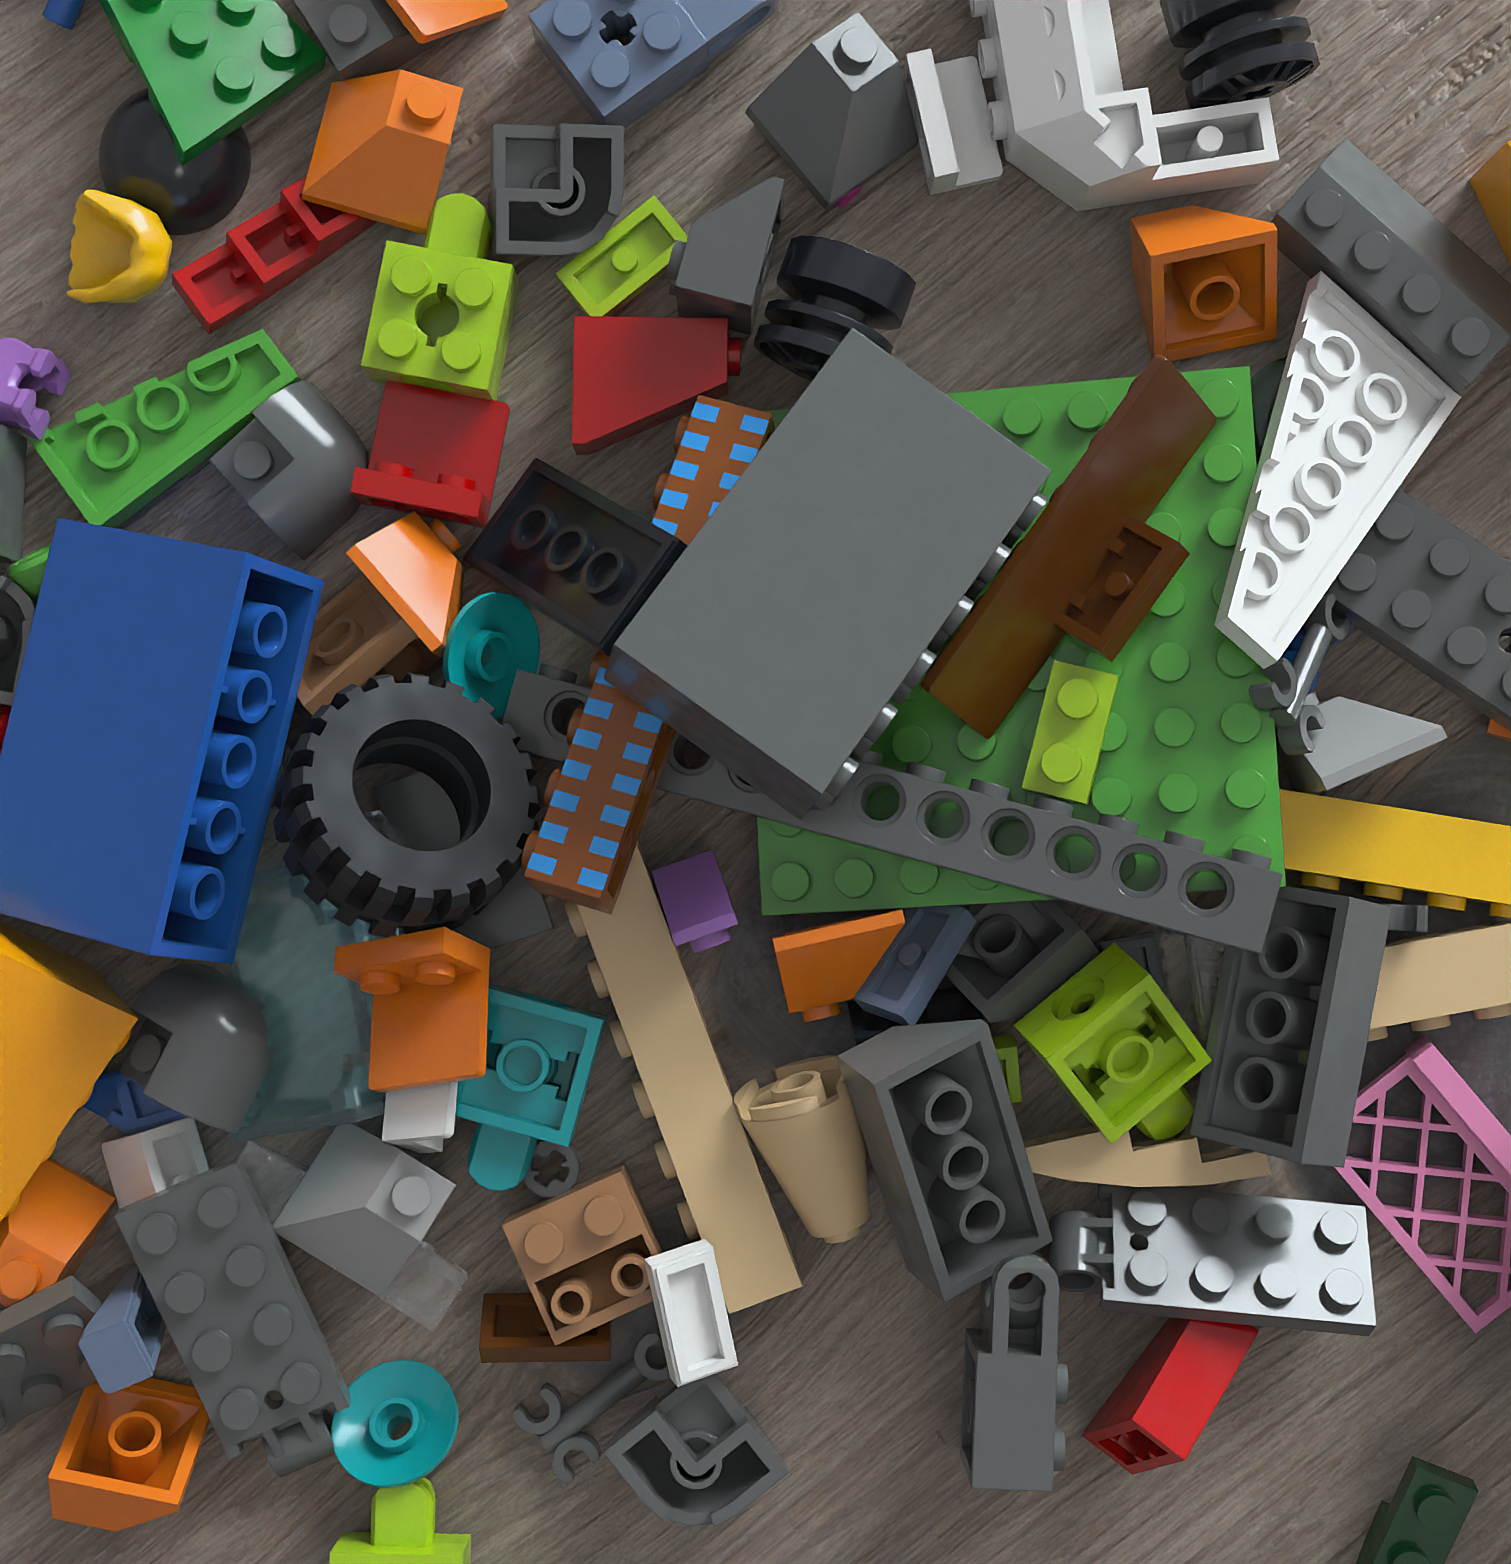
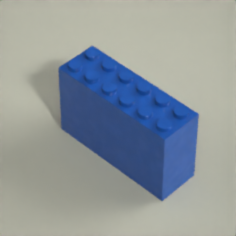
[0,518,324,964]

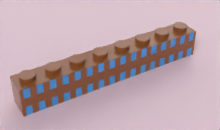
[522,395,776,915]

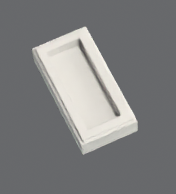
[644,1239,738,1387]

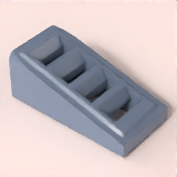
[79,1265,166,1393]

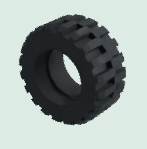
[273,673,541,938]

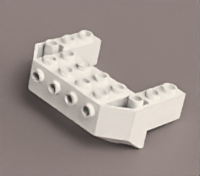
[969,0,1279,211]

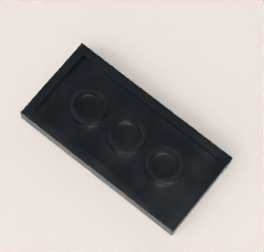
[462,458,687,657]

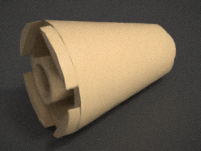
[733,1055,870,1244]

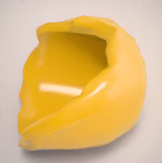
[66,189,172,304]

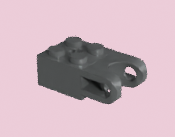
[960,1250,1068,1492]

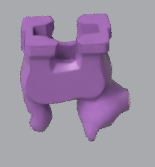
[0,337,71,440]

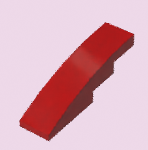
[172,176,377,334]

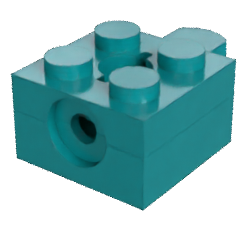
[455,983,608,1191]

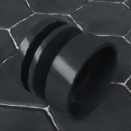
[1159,0,1320,109]
[754,235,916,381]

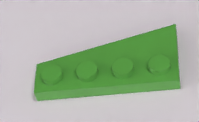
[25,329,302,528]

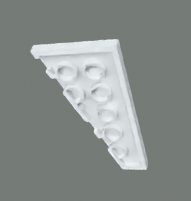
[1214,271,1461,669]

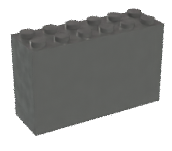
[604,327,1052,820]

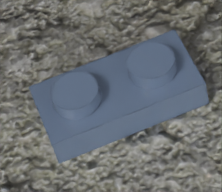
[853,905,976,1026]

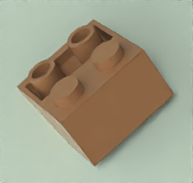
[501,1162,662,1346]

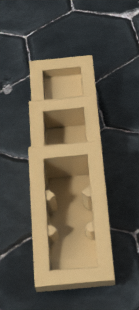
[1023,1125,1271,1187]

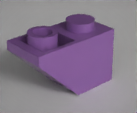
[652,849,739,953]

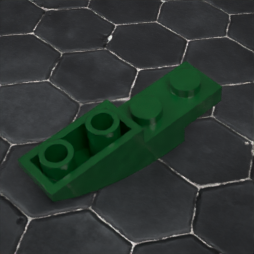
[1356,1456,1479,1564]

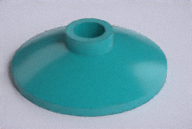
[443,592,540,719]
[331,1360,459,1488]

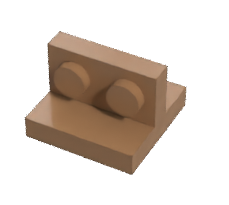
[297,572,439,715]

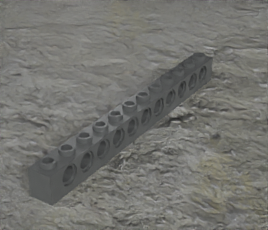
[501,664,1283,955]

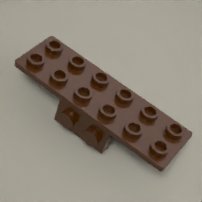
[921,354,1217,739]

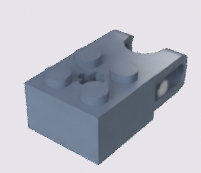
[528,0,779,129]

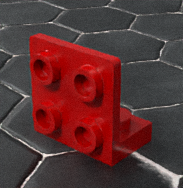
[350,380,510,528]

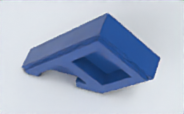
[83,1070,188,1134]

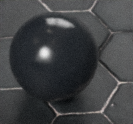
[99,88,251,236]

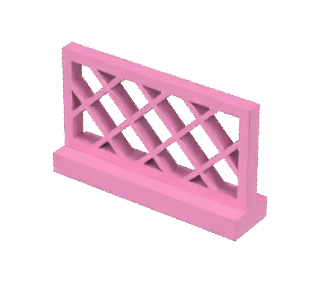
[1334,1034,1511,1334]

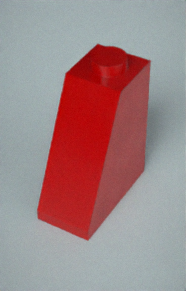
[572,316,741,455]
[1081,1317,1259,1475]

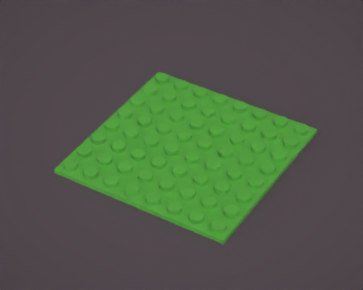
[757,366,1286,916]

